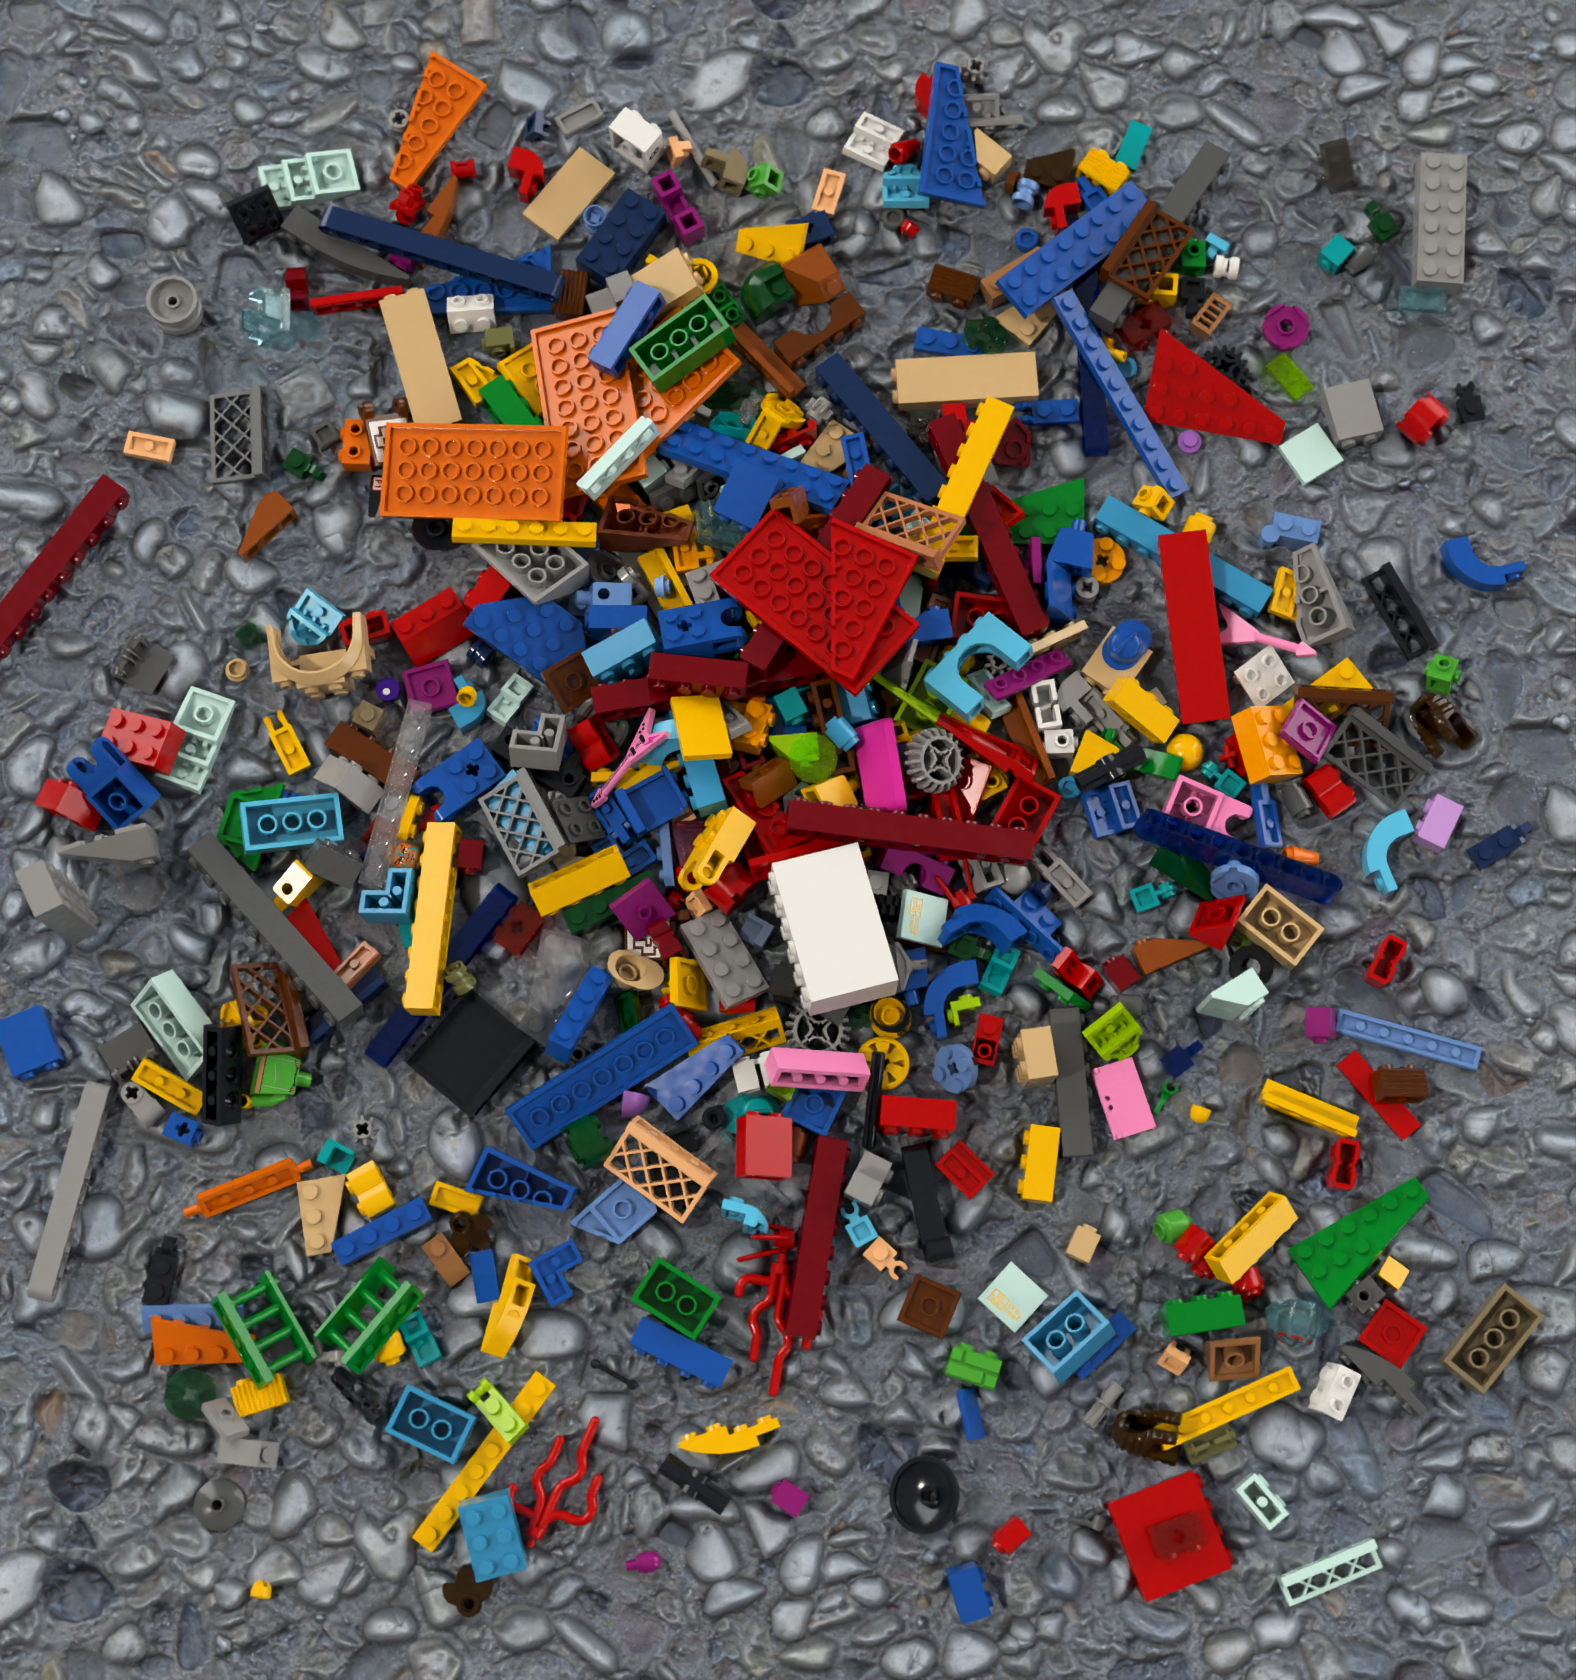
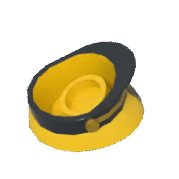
[868,995,912,1039]

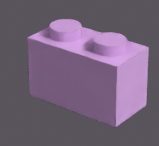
[1412,794,1464,854]

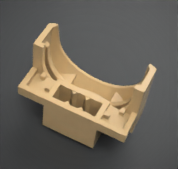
[266,612,376,700]

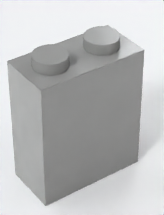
[1320,379,1384,449]

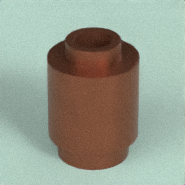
[792,1126,809,1164]

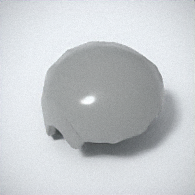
[998,863,1032,897]

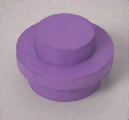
[1178,430,1201,454]

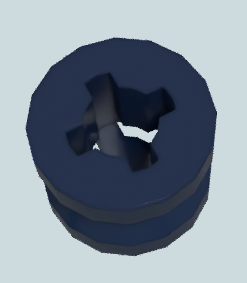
[466,638,496,669]

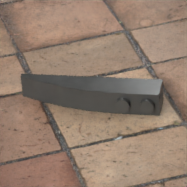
[281,205,413,289]

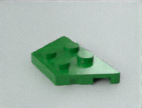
[216,783,286,873]

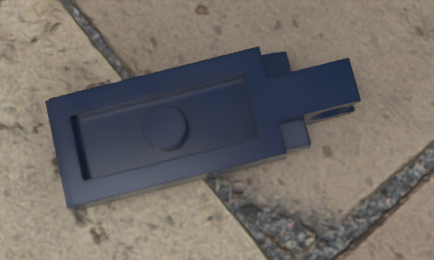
[1466,821,1533,871]

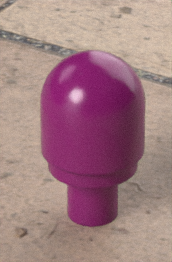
[626,1551,662,1574]

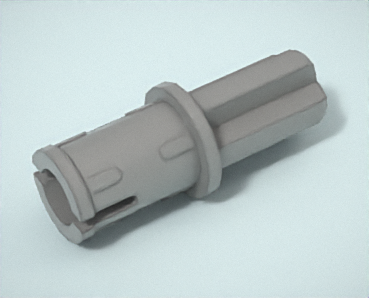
[1083,1380,1124,1428]

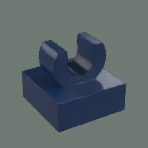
[524,110,551,142]

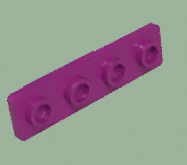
[983,648,1072,701]

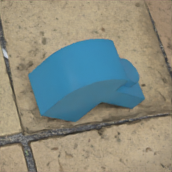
[448,675,487,735]

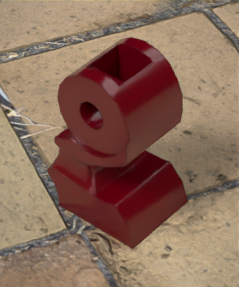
[285,267,310,312]
[646,917,685,969]

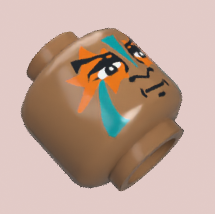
[386,841,421,873]

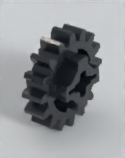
[1201,345,1249,388]

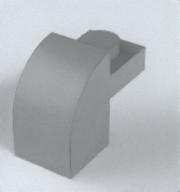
[1056,671,1093,730]
[216,1436,280,1469]

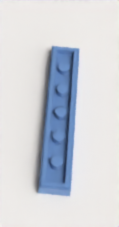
[1336,1008,1482,1072]

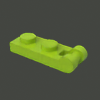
[467,1377,530,1445]

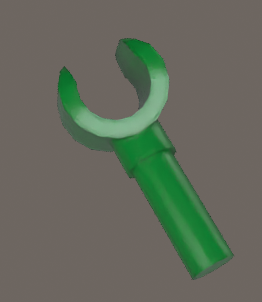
[1100,727,1124,751]
[1153,1080,1178,1114]

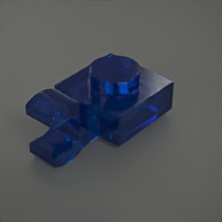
[1159,1040,1204,1080]

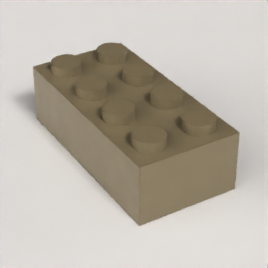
[1437,1283,1545,1395]

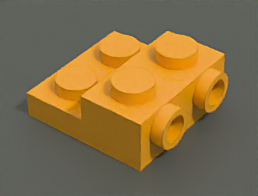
[728,700,776,755]

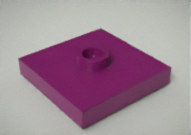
[1022,537,1042,590]
[402,659,458,718]
[1278,697,1338,764]
[609,877,676,942]

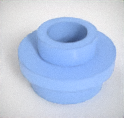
[654,575,671,599]

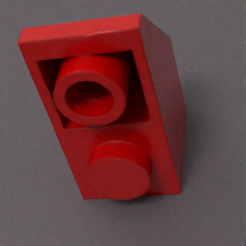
[971,1013,1004,1067]

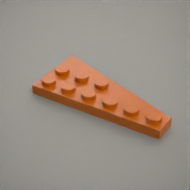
[389,50,488,190]

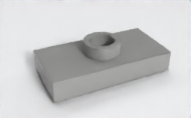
[201,1397,249,1443]

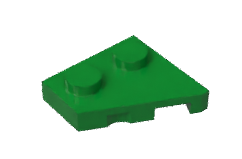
[1033,967,1092,1013]

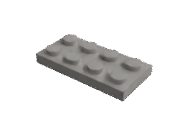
[679,908,770,1010]

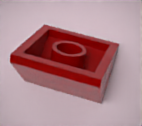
[1188,895,1246,951]

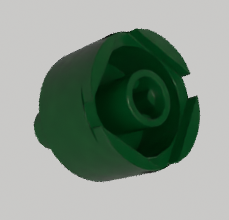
[560,1114,613,1172]

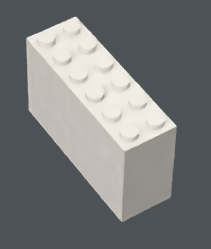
[767,842,899,1016]

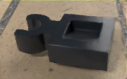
[1455,381,1486,424]

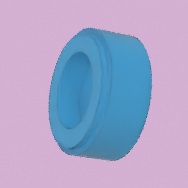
[1115,357,1137,381]
[1057,776,1081,801]

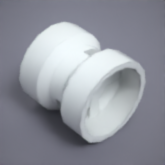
[1212,254,1240,280]

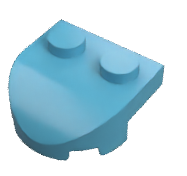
[882,164,929,209]
[287,588,347,646]
[721,1197,769,1235]

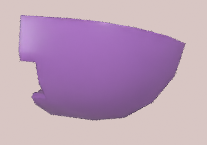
[621,1090,650,1120]

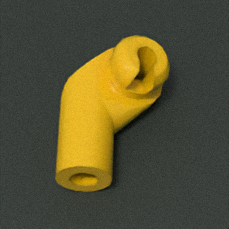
[1102,337,1127,363]

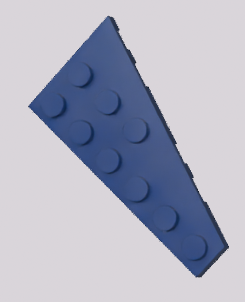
[918,62,986,209]
[424,245,552,317]

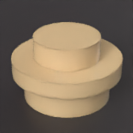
[225,658,250,682]

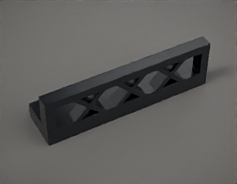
[1361,561,1438,661]

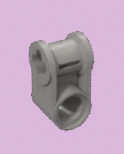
[121,1082,167,1128]

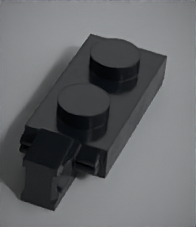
[141,1235,180,1305]

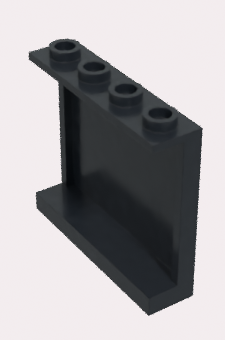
[403,989,537,1120]

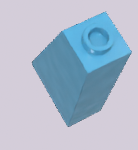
[479,769,553,860]

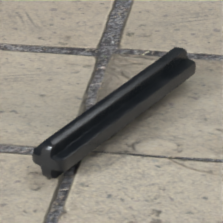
[862,1051,885,1149]

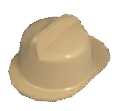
[607,950,664,990]

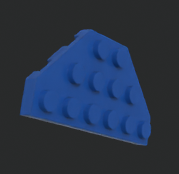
[462,597,586,709]

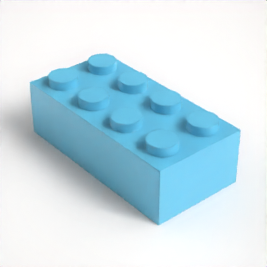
[239,792,344,855]

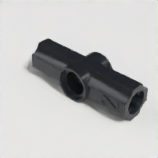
[1073,743,1147,794]
[658,1452,732,1515]

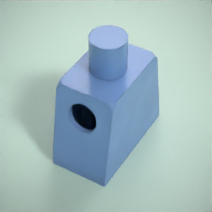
[575,582,632,613]

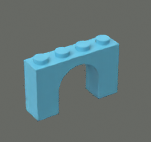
[924,611,1033,723]

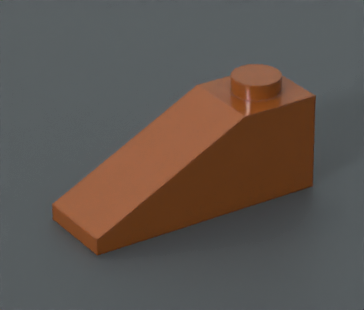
[238,489,298,563]
[1130,937,1211,978]

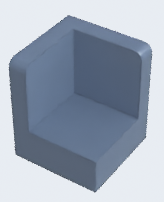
[738,912,774,951]

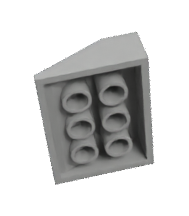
[471,543,589,605]

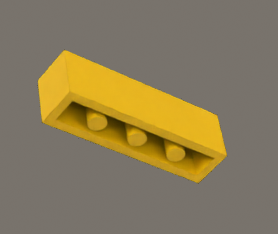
[527,844,631,917]
[1204,1192,1298,1284]

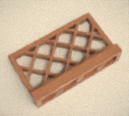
[855,491,967,572]

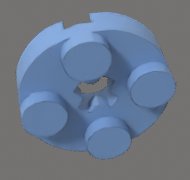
[1210,860,1260,902]
[932,1043,978,1094]

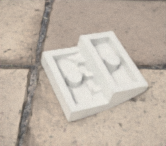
[842,111,905,172]

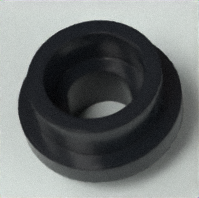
[702,1106,727,1131]

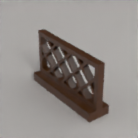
[1098,199,1195,302]
[1292,684,1394,748]
[230,962,310,1057]

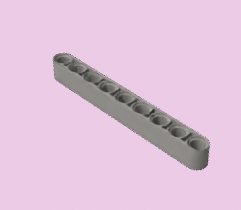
[27,1081,114,1303]

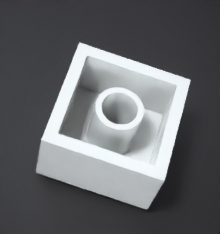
[608,107,664,173]

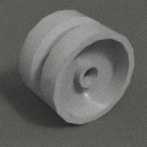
[146,275,204,336]

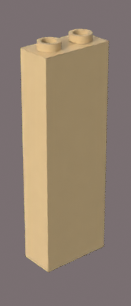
[379,288,464,424]
[891,352,1039,412]

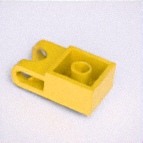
[678,806,756,892]

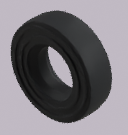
[1229,945,1273,985]

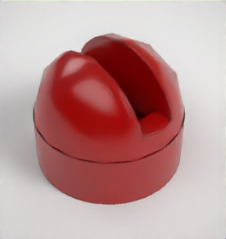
[900,218,921,239]
[667,889,684,910]

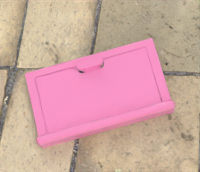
[1090,1057,1156,1141]

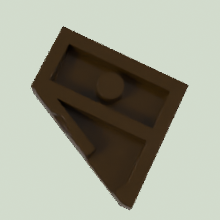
[1023,149,1075,190]

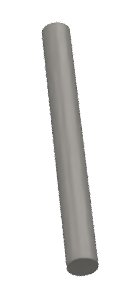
[668,110,719,189]

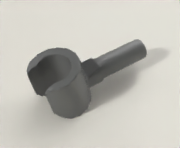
[1070,1514,1107,1531]

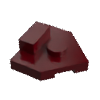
[992,416,1032,467]

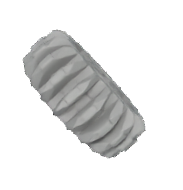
[903,728,965,794]
[785,1005,851,1052]

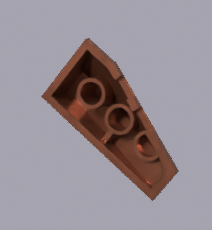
[597,496,694,552]

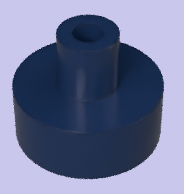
[1028,880,1053,905]

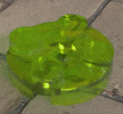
[789,733,838,783]

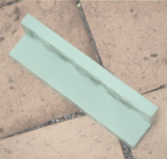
[576,416,660,501]
[1276,1538,1383,1607]

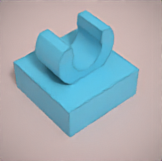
[1205,232,1230,263]

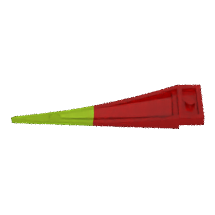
[873,674,1039,782]

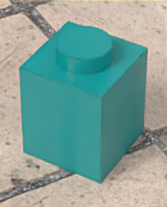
[1316,233,1356,276]
[773,686,808,728]

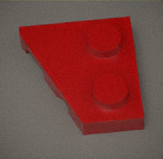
[769,419,817,455]

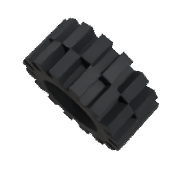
[873,894,902,923]

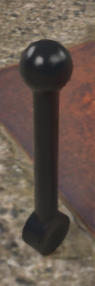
[590,1359,638,1390]

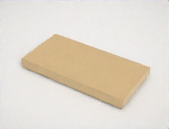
[522,147,616,243]

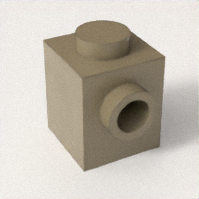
[351,700,388,738]

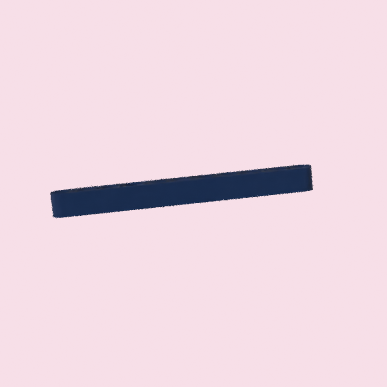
[318,205,565,303]

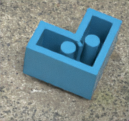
[358,868,419,924]

